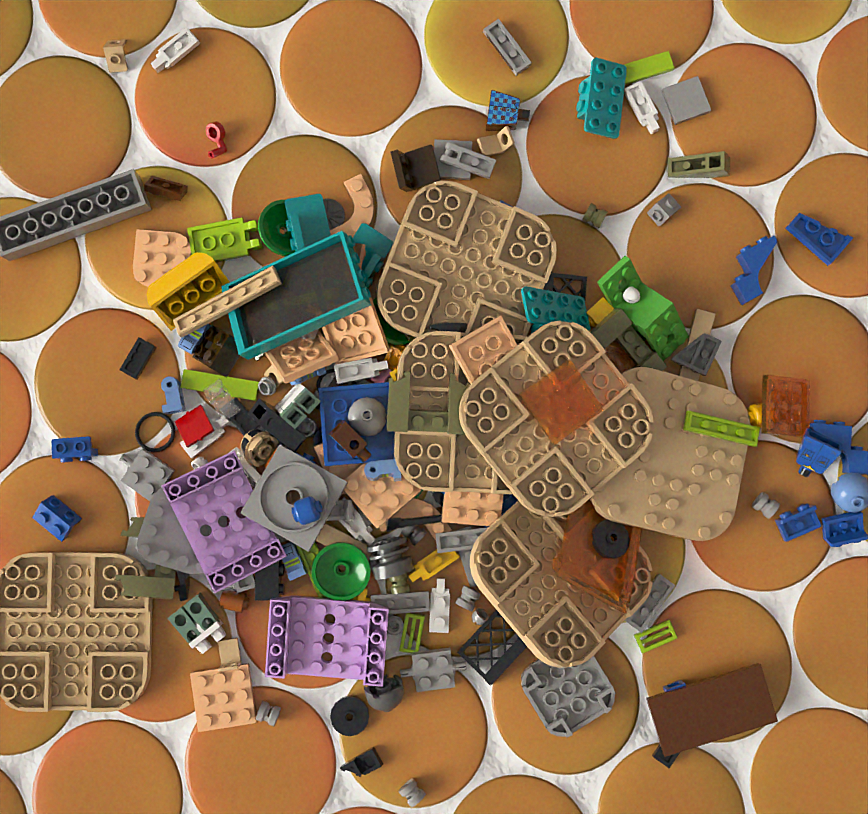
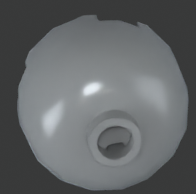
[348,397,387,437]

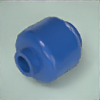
[292,496,323,525]

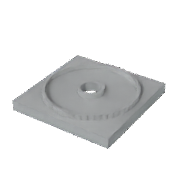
[241,444,348,552]

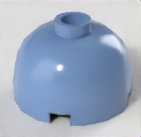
[831,473,868,512]

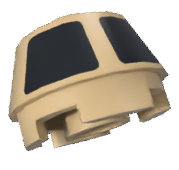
[240,429,279,467]

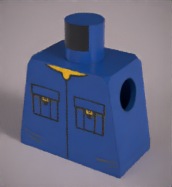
[796,428,842,477]

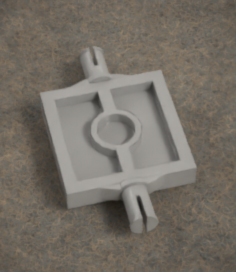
[119,449,175,501]
[400,648,467,692]

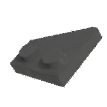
[671,333,722,376]

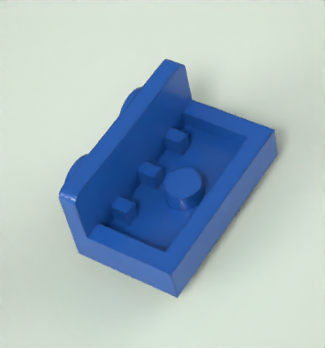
[51,436,98,462]
[32,495,81,542]
[775,503,822,542]
[822,511,868,547]

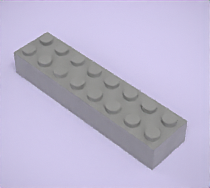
[0,169,152,261]

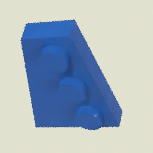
[785,213,854,266]

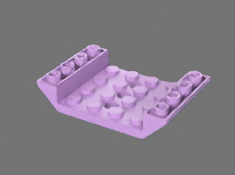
[161,450,287,593]
[265,595,389,687]

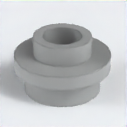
[258,376,276,395]
[387,615,404,635]

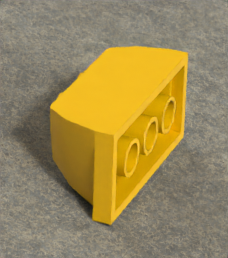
[147,252,230,331]

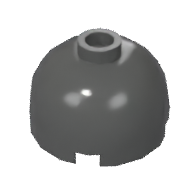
[364,674,404,712]

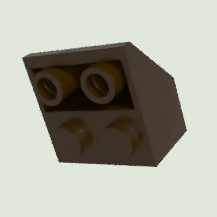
[193,325,240,378]

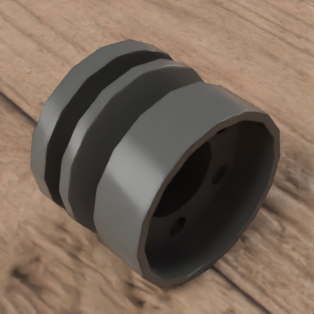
[367,536,415,580]

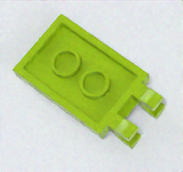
[187,217,263,262]

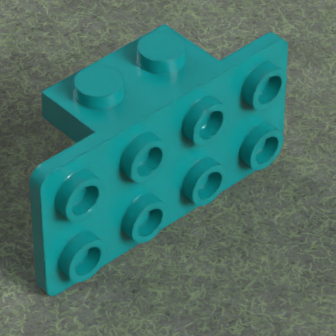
[576,57,627,139]
[285,194,331,274]
[324,223,393,296]
[521,286,590,334]

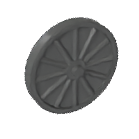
[323,199,345,230]

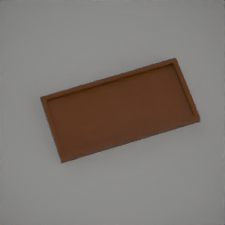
[646,663,778,757]

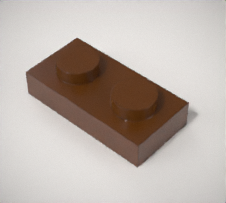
[144,176,188,201]

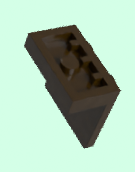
[391,145,441,192]

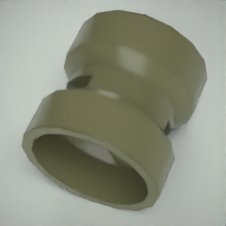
[582,203,608,228]
[389,573,410,594]

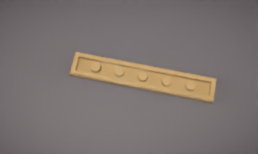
[173,266,282,338]

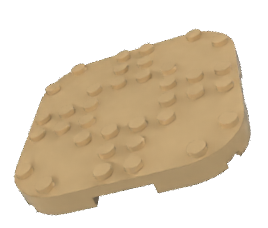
[376,181,557,338]
[459,321,654,517]
[394,331,527,494]
[590,367,750,541]
[470,499,653,668]
[0,552,153,712]

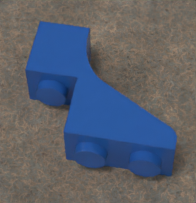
[730,235,777,305]
[807,420,868,475]

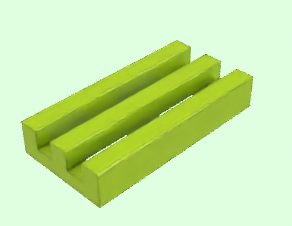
[399,613,425,654]
[634,619,678,654]

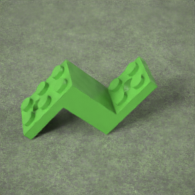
[597,256,689,361]

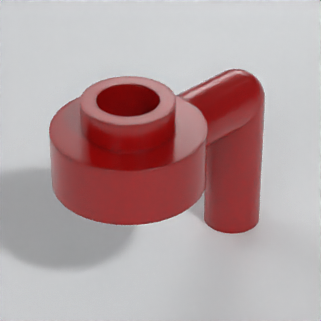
[206,121,227,159]

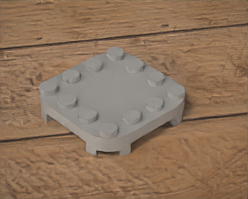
[137,488,227,575]
[521,656,616,738]

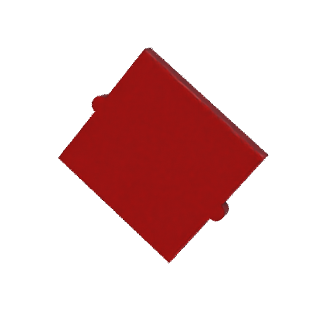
[174,404,215,448]

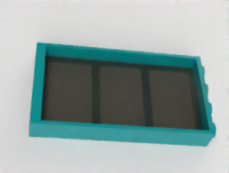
[221,230,371,360]

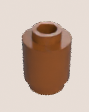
[219,590,250,613]

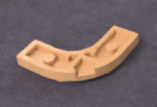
[330,174,374,238]
[380,498,452,540]

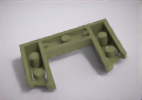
[590,309,667,371]
[386,371,470,435]
[115,517,176,600]

